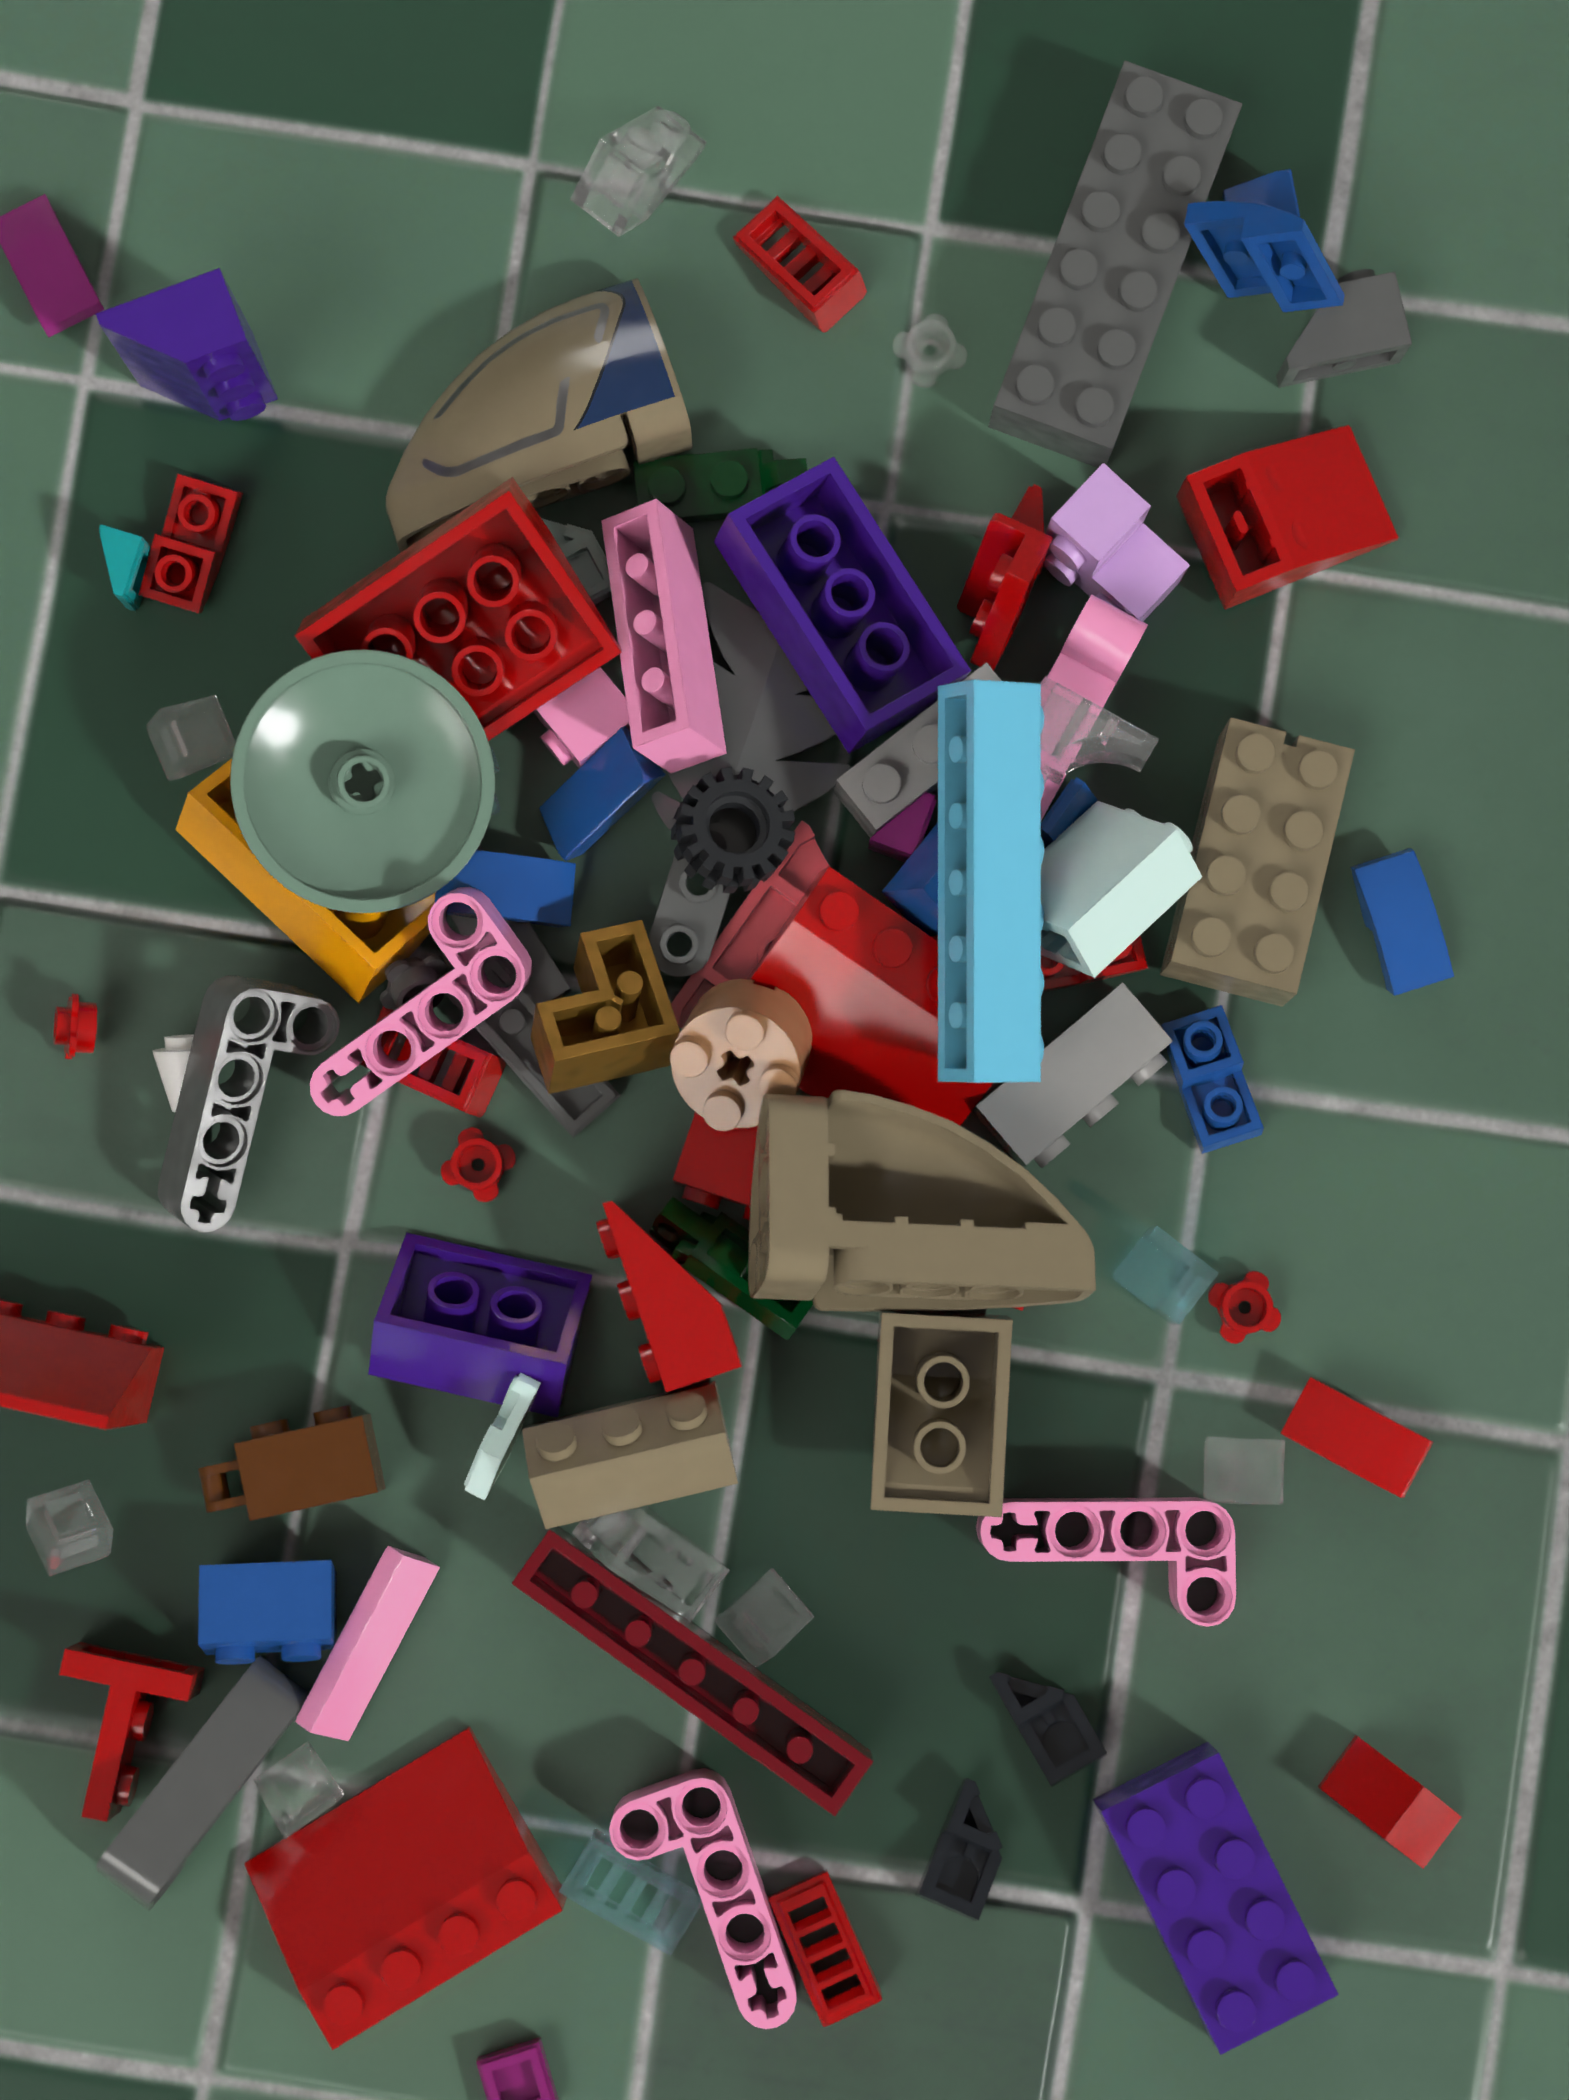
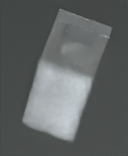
[570,106,707,237]

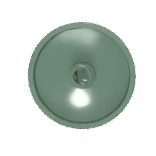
[230,650,495,913]

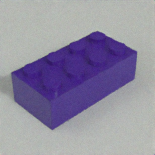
[714,457,971,754]
[1093,1741,1339,2055]

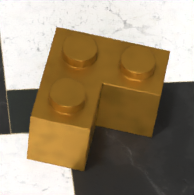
[530,920,680,1094]

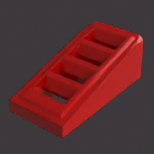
[732,195,867,333]
[359,1006,506,1118]
[768,1869,882,2027]

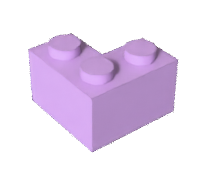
[1044,463,1190,622]

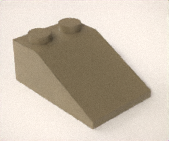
[870,1311,1013,1517]

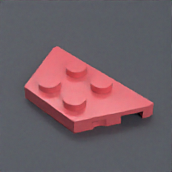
[671,820,829,1029]

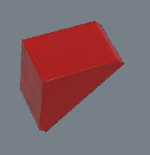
[1317,1735,1462,1869]

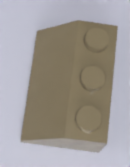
[522,1380,738,1529]

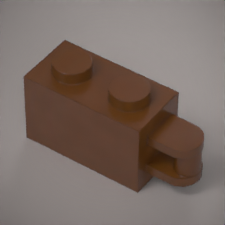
[198,1405,386,1521]

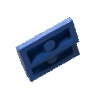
[1184,201,1345,312]

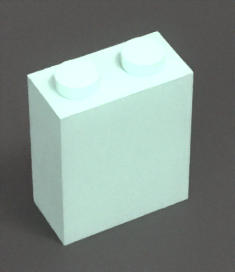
[1041,801,1202,978]

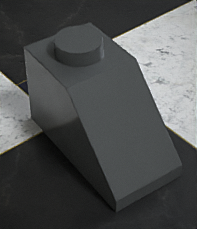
[1276,269,1412,388]

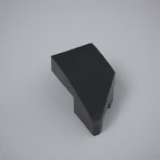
[989,1672,1107,1787]
[915,1778,1003,1921]

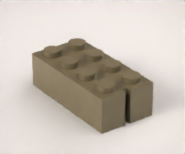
[1160,718,1355,1007]

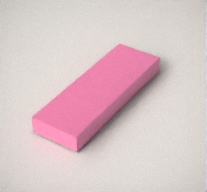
[295,1546,440,1741]

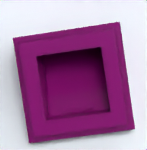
[868,792,937,862]

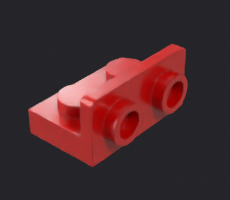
[957,513,1053,671]

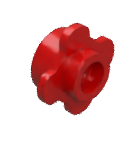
[53,993,97,1059]
[441,1127,516,1202]
[1208,1271,1281,1344]

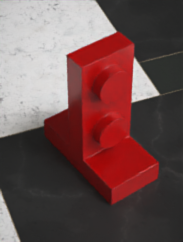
[59,1642,205,1822]

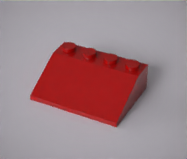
[295,477,622,741]
[747,866,994,1126]
[0,1299,164,1430]
[244,1726,568,2050]

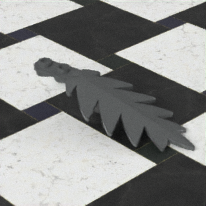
[648,582,851,977]

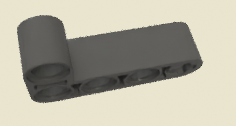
[157,975,340,1233]
[96,1655,309,1911]

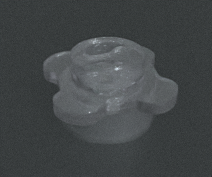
[893,314,967,388]

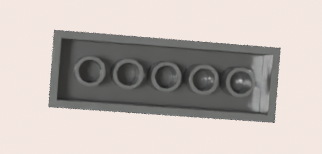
[988,61,1243,468]

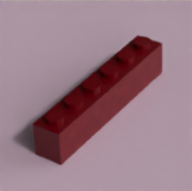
[511,1526,873,1816]

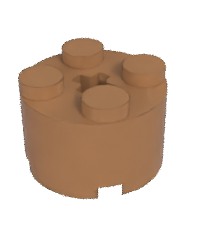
[670,979,812,1131]

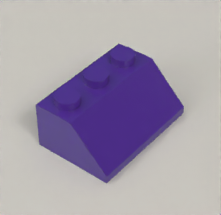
[96,268,278,421]
[368,1232,593,1418]

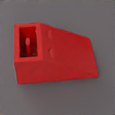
[1176,425,1399,610]
[596,1200,743,1392]

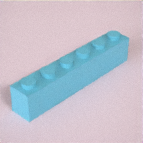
[938,679,1044,1083]

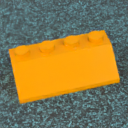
[175,758,436,1003]

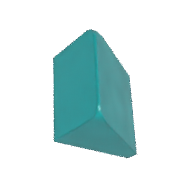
[99,525,151,611]

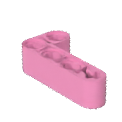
[1041,594,1148,820]
[310,887,533,1116]
[976,1497,1236,1627]
[609,1768,797,2029]

